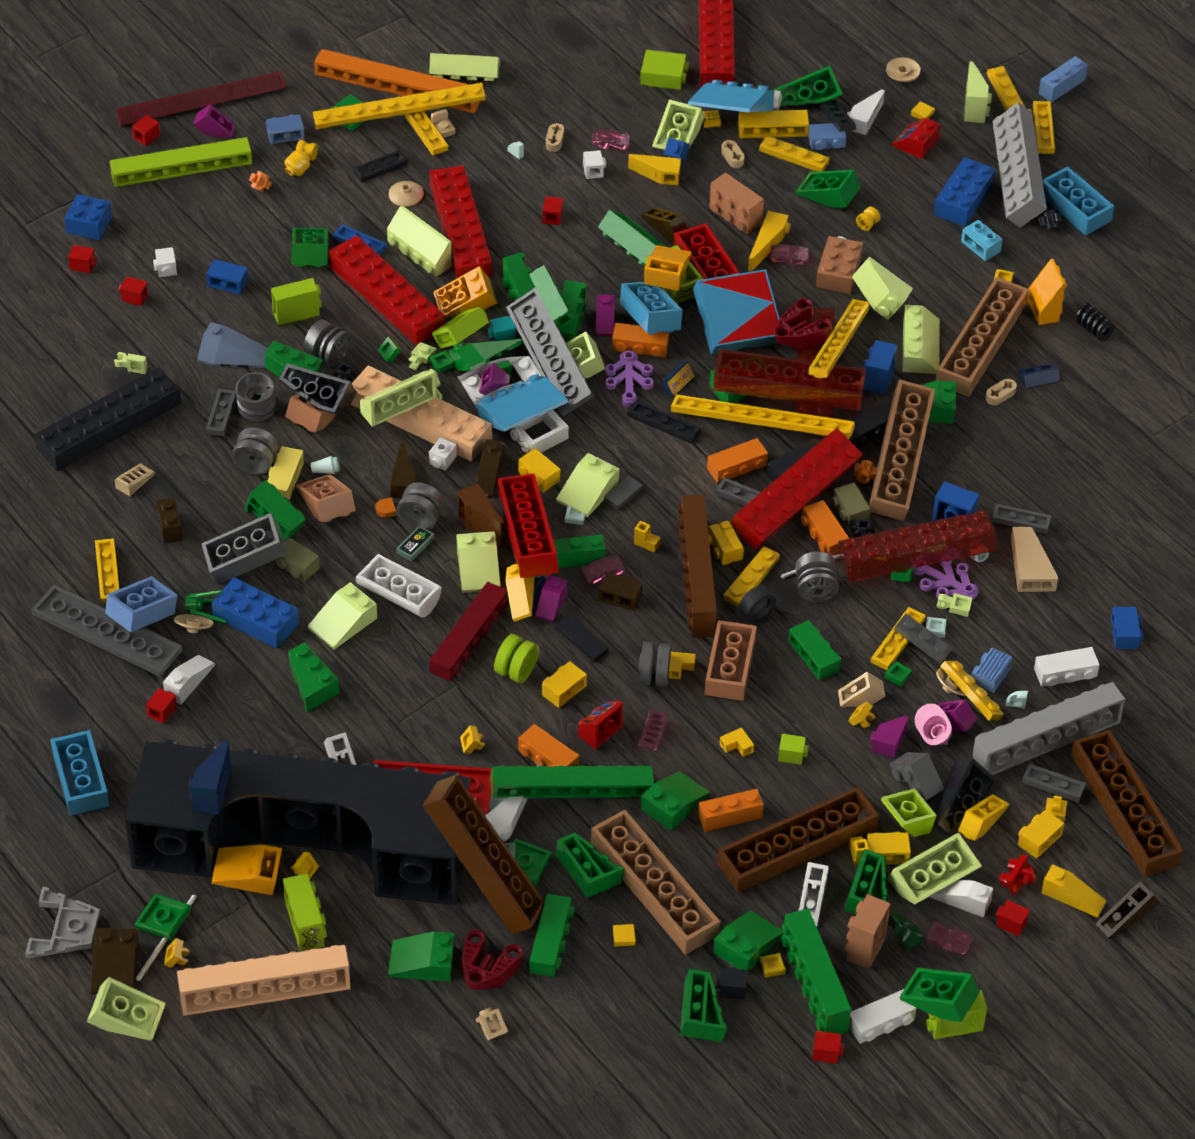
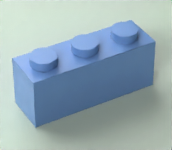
[1039,56,1088,102]

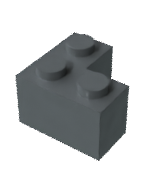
[890,752,945,800]

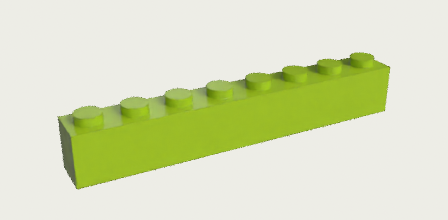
[110,137,252,187]

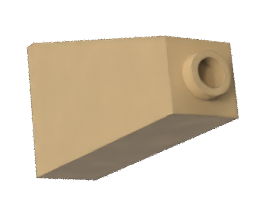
[1011,527,1058,592]

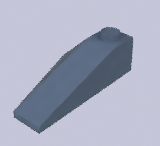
[197,322,268,368]

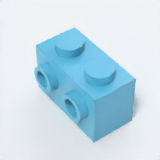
[961,220,1003,261]

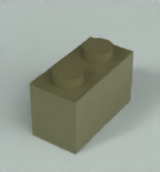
[831,483,870,527]
[276,538,320,582]

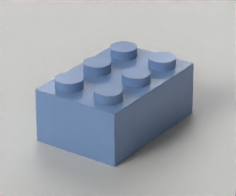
[105,576,177,632]

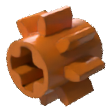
[249,171,272,192]
[853,460,877,483]

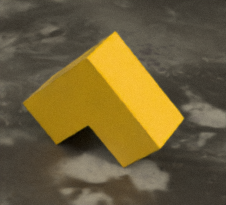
[634,521,661,553]
[668,652,696,679]
[720,728,754,757]
[849,836,869,866]

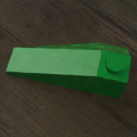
[773,65,843,107]
[449,339,524,371]

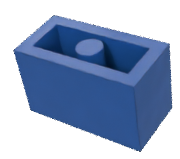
[206,259,249,295]
[1111,607,1143,649]

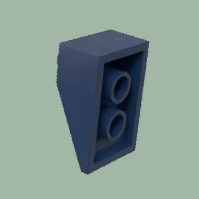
[189,740,232,815]

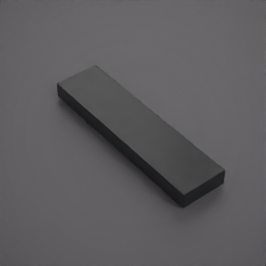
[820,100,856,132]
[627,400,701,444]

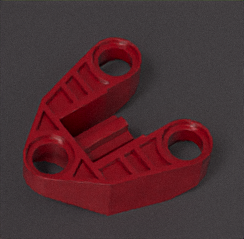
[774,298,832,349]
[462,929,523,990]

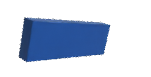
[333,224,387,256]

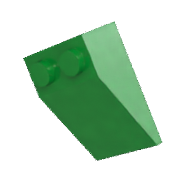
[796,170,861,208]
[292,228,328,267]
[922,380,956,424]
[641,771,711,831]
[714,911,783,974]
[388,932,455,982]
[899,968,980,1022]

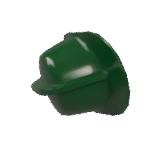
[892,913,928,951]

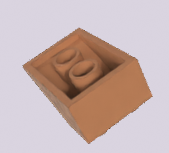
[285,394,338,433]
[296,474,356,523]

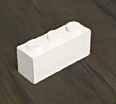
[1034,647,1099,687]
[849,989,916,1044]

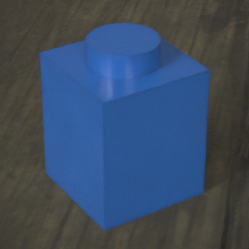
[664,138,690,161]

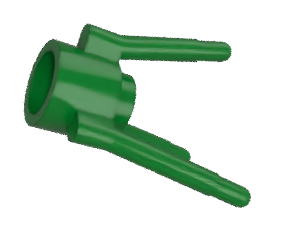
[185,590,227,624]

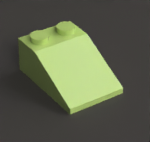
[964,62,991,123]
[652,100,705,151]
[852,257,913,320]
[567,332,605,378]
[556,453,619,517]
[456,531,501,593]
[308,582,377,650]
[87,977,166,1041]

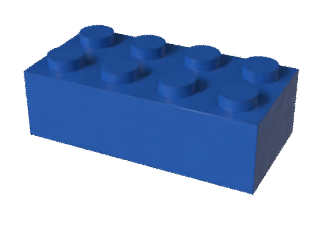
[934,157,996,227]
[212,577,299,649]

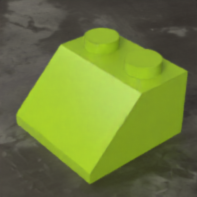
[881,788,937,837]

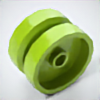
[494,634,539,684]

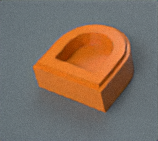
[375,498,396,518]

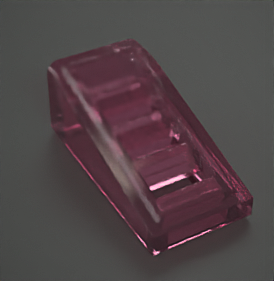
[638,709,669,750]

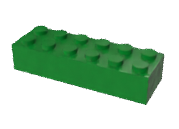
[781,908,851,1035]

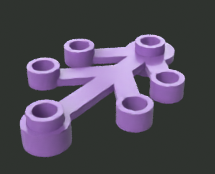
[605,351,653,408]
[912,554,978,600]

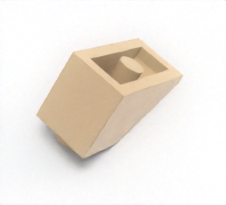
[838,672,885,708]

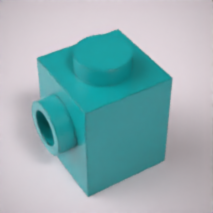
[488,316,516,341]

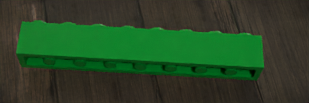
[490,765,654,798]

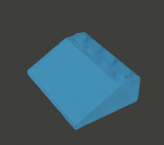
[688,80,774,112]
[476,374,568,432]

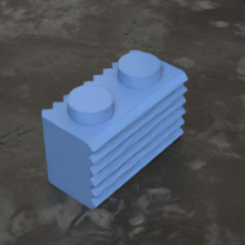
[266,115,304,145]
[808,123,846,150]
[971,647,1013,693]

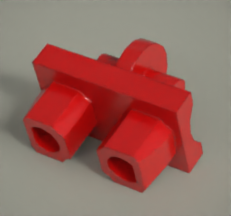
[999,854,1036,895]

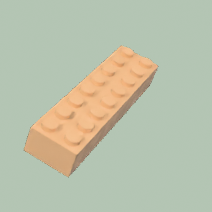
[351,366,492,462]
[177,945,350,1016]

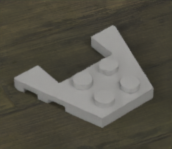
[25,887,100,958]

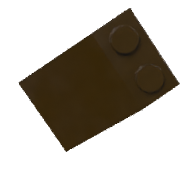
[90,928,140,994]

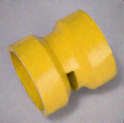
[296,140,318,161]
[856,207,881,231]

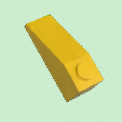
[506,564,535,622]
[958,794,1010,841]
[1041,864,1106,918]

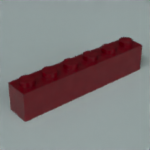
[429,581,509,681]

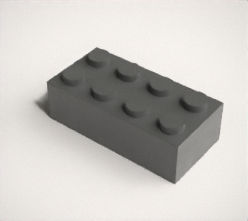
[201,513,288,585]

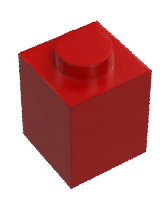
[132,115,160,146]
[543,196,563,225]
[68,245,97,273]
[119,276,149,306]
[146,688,177,724]
[996,900,1030,936]
[812,1031,845,1064]

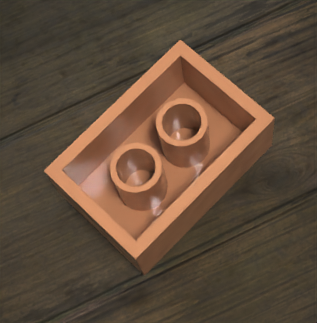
[710,173,764,235]
[816,236,863,294]
[845,894,890,970]

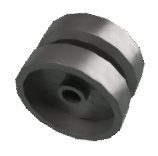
[231,428,278,475]
[396,483,444,530]
[638,641,671,687]

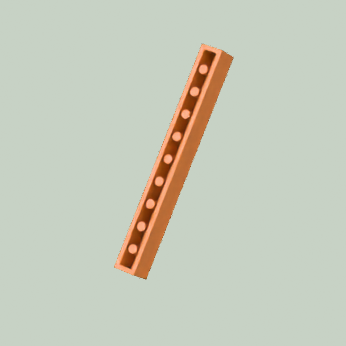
[314,49,481,113]

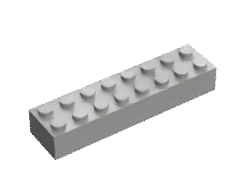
[993,102,1047,227]
[972,682,1125,775]

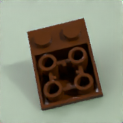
[457,484,505,548]

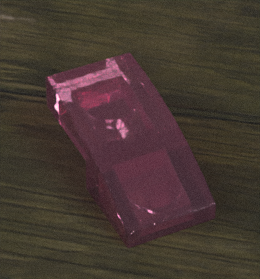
[592,129,630,151]
[771,245,809,266]
[581,555,626,585]
[925,921,974,954]

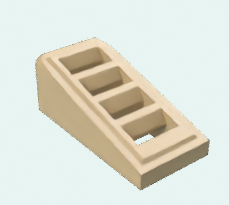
[115,463,155,496]

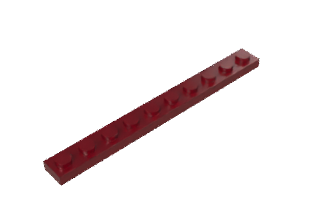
[116,71,286,126]

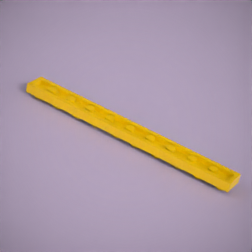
[313,83,485,129]
[809,299,870,378]
[671,394,855,439]

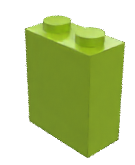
[640,50,689,90]
[271,278,322,326]

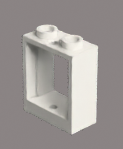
[510,410,569,453]

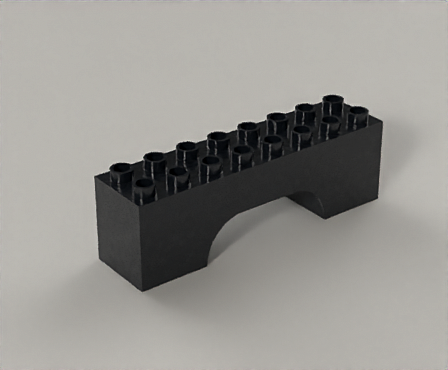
[125,739,470,906]

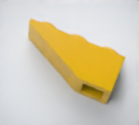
[628,154,681,186]

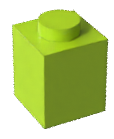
[778,734,809,765]

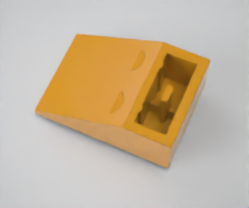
[644,245,692,291]
[1027,259,1067,325]
[433,267,497,318]
[211,844,282,895]

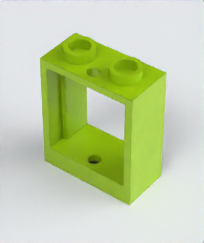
[432,307,489,349]
[927,990,987,1039]

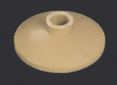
[886,57,920,82]
[389,181,424,207]
[174,614,213,633]
[936,668,966,696]

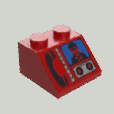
[892,118,941,159]
[578,701,623,750]

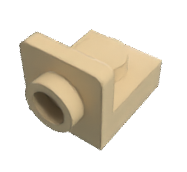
[431,109,455,138]
[475,1007,508,1041]

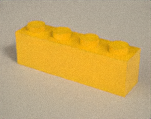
[738,110,809,138]

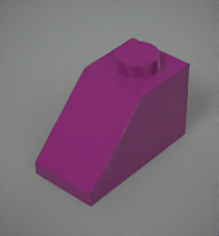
[193,104,236,138]
[596,295,615,336]
[479,363,510,395]
[535,575,567,623]
[938,700,978,732]
[870,716,908,758]

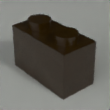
[156,497,183,543]
[598,572,643,611]

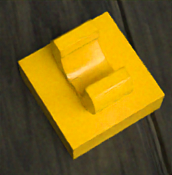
[848,702,875,728]
[460,725,485,754]
[1046,796,1067,822]
[291,852,319,880]
[164,938,189,968]

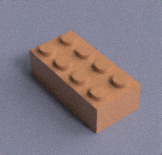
[705,620,757,701]

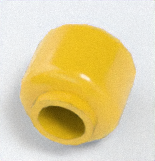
[284,151,310,177]

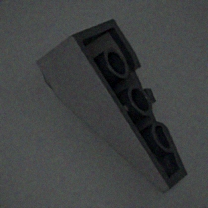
[279,363,357,414]
[936,758,998,836]

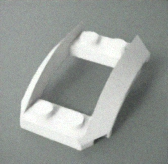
[458,356,541,408]

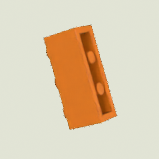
[612,323,669,358]
[707,438,768,484]
[801,500,850,556]
[518,724,579,766]
[698,789,763,832]

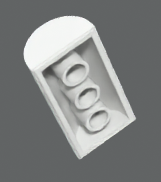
[356,554,441,618]

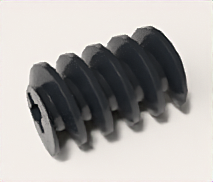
[1076,303,1115,341]

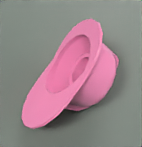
[915,704,952,745]

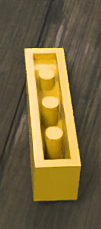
[748,211,791,272]

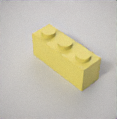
[267,446,304,500]

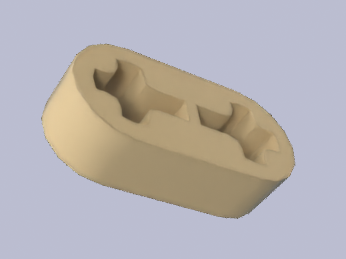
[546,123,564,152]
[721,140,745,168]
[986,379,1017,405]

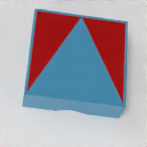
[693,269,780,355]

